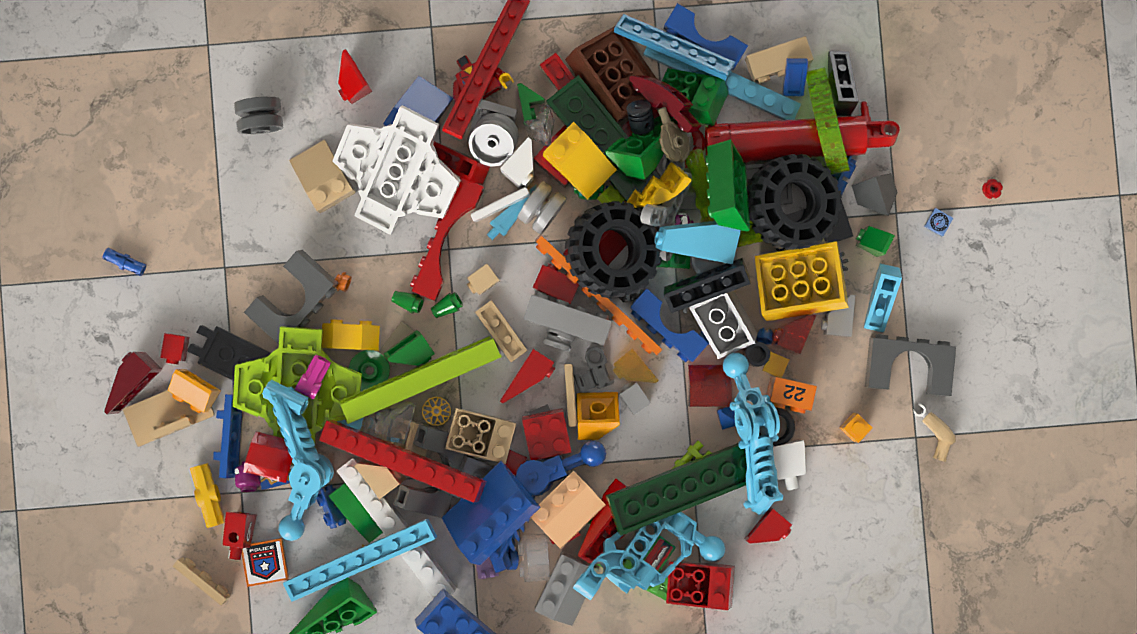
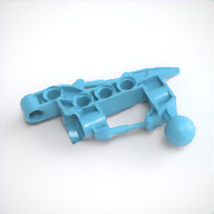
[573,512,726,600]

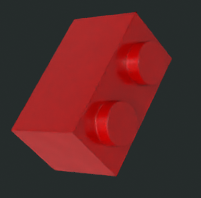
[533,263,579,305]

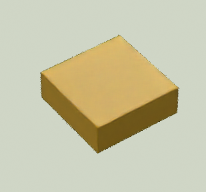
[762,351,790,378]

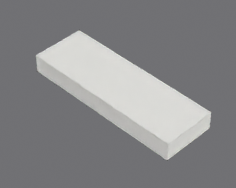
[471,187,531,222]

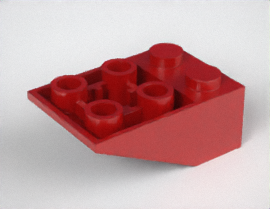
[666,561,735,610]

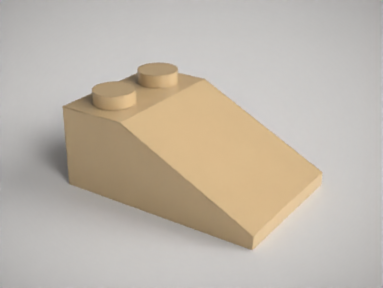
[289,140,356,214]

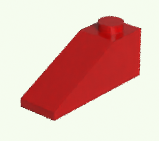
[433,141,490,185]
[500,349,555,403]

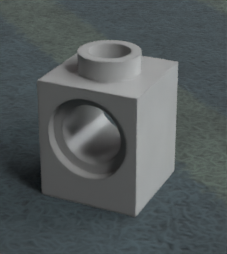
[619,381,651,415]

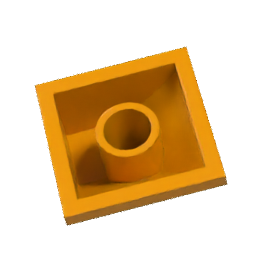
[577,392,620,440]

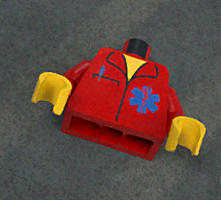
[453,55,514,102]

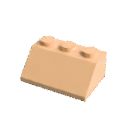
[530,471,605,549]

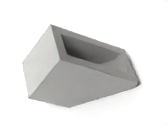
[821,295,855,337]

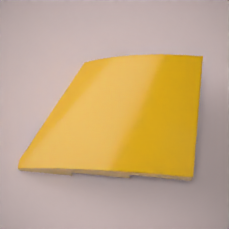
[627,162,692,208]

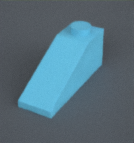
[864,263,902,333]

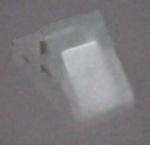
[523,104,555,147]

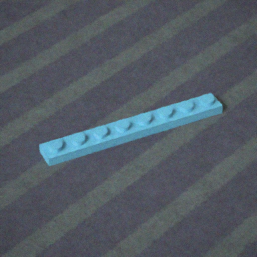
[643,47,801,120]
[283,518,437,602]

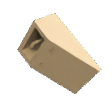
[445,408,516,464]

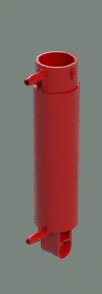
[705,101,900,162]

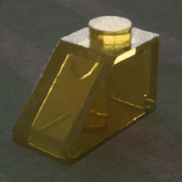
[613,348,659,383]

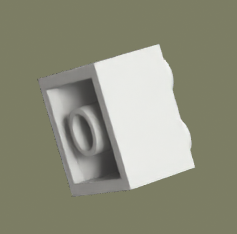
[500,137,534,189]

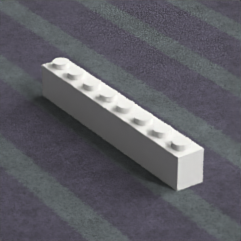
[337,457,456,598]

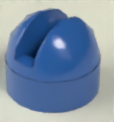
[756,327,774,345]

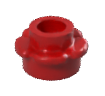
[982,179,1003,199]

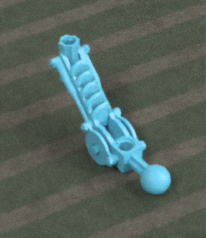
[723,353,783,515]
[262,380,334,541]

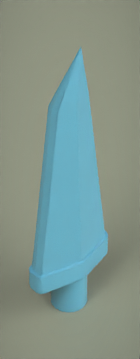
[487,184,537,240]

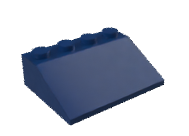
[442,461,541,565]

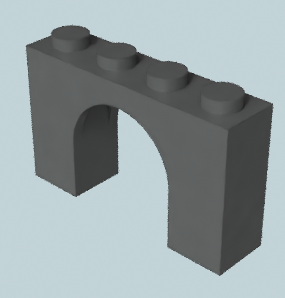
[244,250,338,344]
[865,334,956,396]
[394,424,466,518]

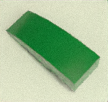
[329,483,383,543]

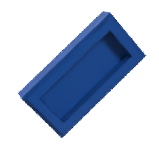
[782,58,808,96]

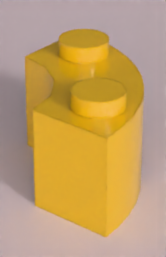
[322,319,380,351]

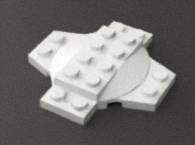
[333,105,461,235]

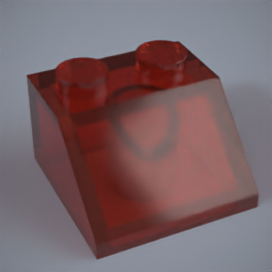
[772,314,817,355]
[688,365,732,407]

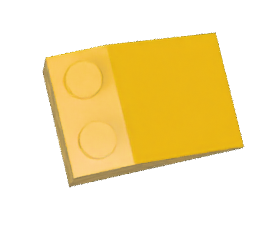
[543,122,617,200]

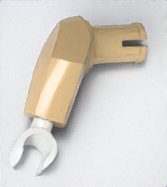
[913,403,956,462]

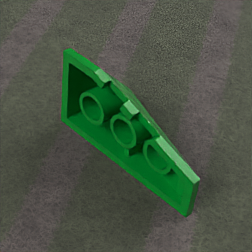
[606,116,678,179]
[289,577,377,634]

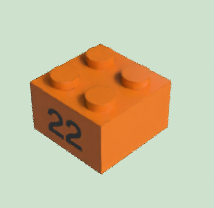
[766,376,817,414]

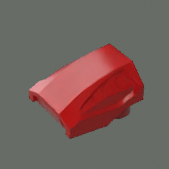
[243,431,293,483]

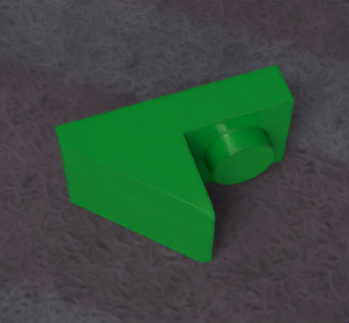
[517,83,546,127]

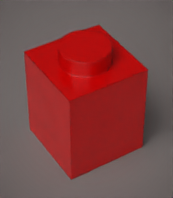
[160,333,190,365]

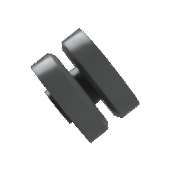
[234,96,284,134]

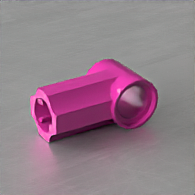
[295,355,331,400]

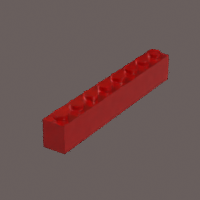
[319,420,487,503]

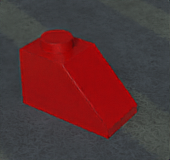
[744,507,792,544]

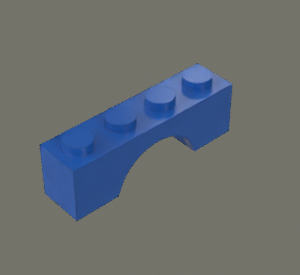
[663,3,748,71]
[630,288,709,362]

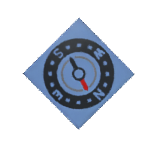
[924,208,953,237]

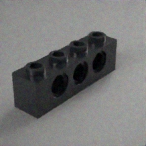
[663,258,751,313]

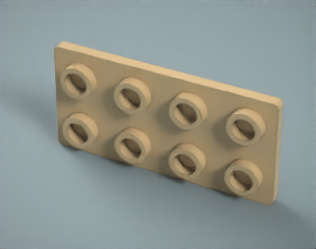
[123,390,215,447]

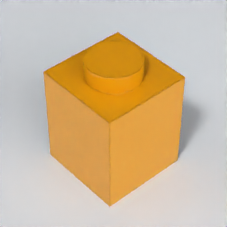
[839,413,873,443]

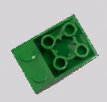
[662,68,729,126]

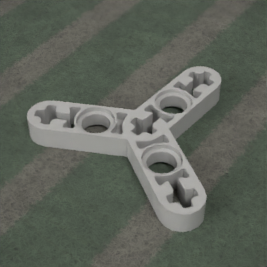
[640,172,692,261]

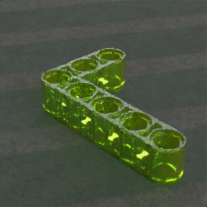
[806,67,850,175]

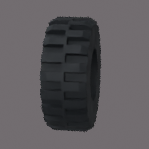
[747,154,842,250]
[565,201,662,298]

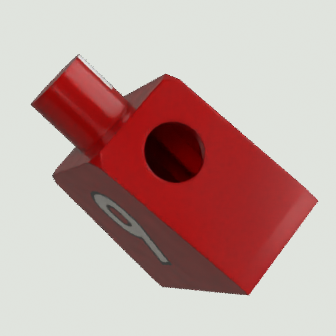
[222,512,257,560]

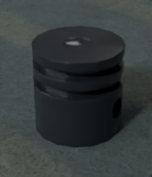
[626,100,655,135]
[743,342,770,367]

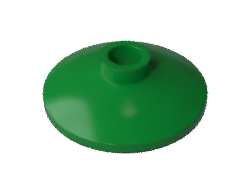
[348,350,390,390]

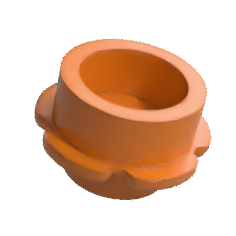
[335,272,352,292]

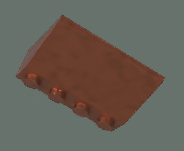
[565,26,657,123]

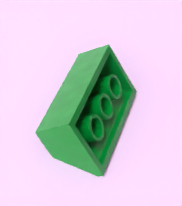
[705,140,750,231]

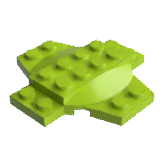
[233,326,362,447]

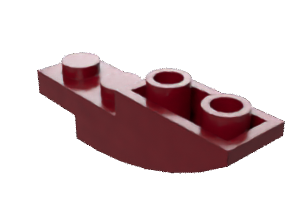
[628,75,702,133]

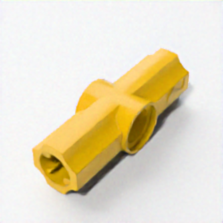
[190,463,225,528]

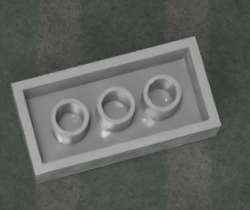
[524,293,612,346]

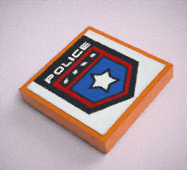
[242,538,289,587]

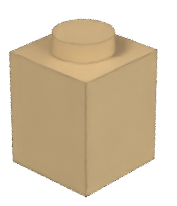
[467,264,500,295]

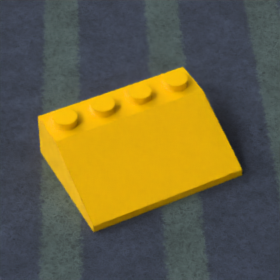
[755,241,849,321]

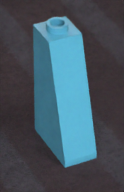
[655,221,741,264]

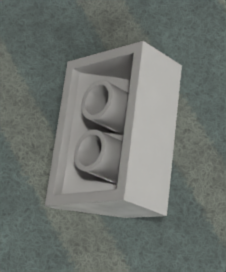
[689,290,758,359]
[535,551,599,626]

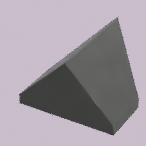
[852,173,898,216]

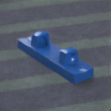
[213,394,242,478]

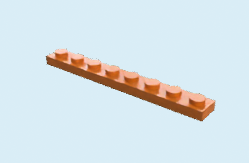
[535,234,662,355]

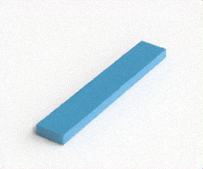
[614,14,735,81]

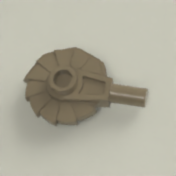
[658,107,690,163]

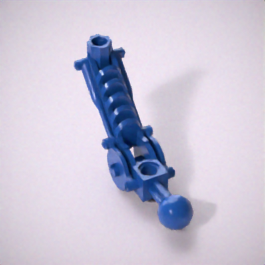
[489,440,606,573]

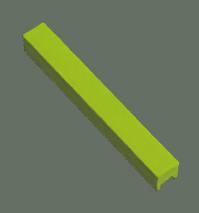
[339,336,502,424]

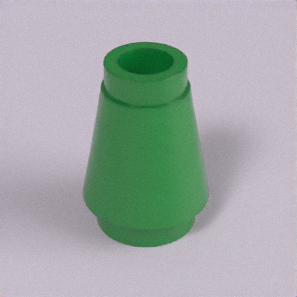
[391,291,424,314]
[431,292,463,318]

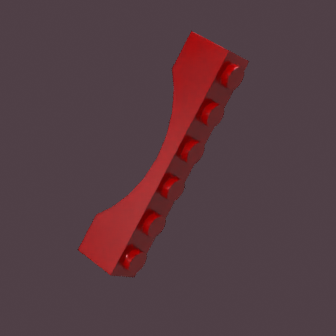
[410,177,484,302]

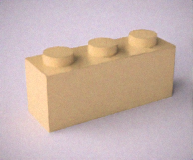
[745,36,814,84]

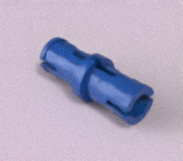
[102,247,146,276]

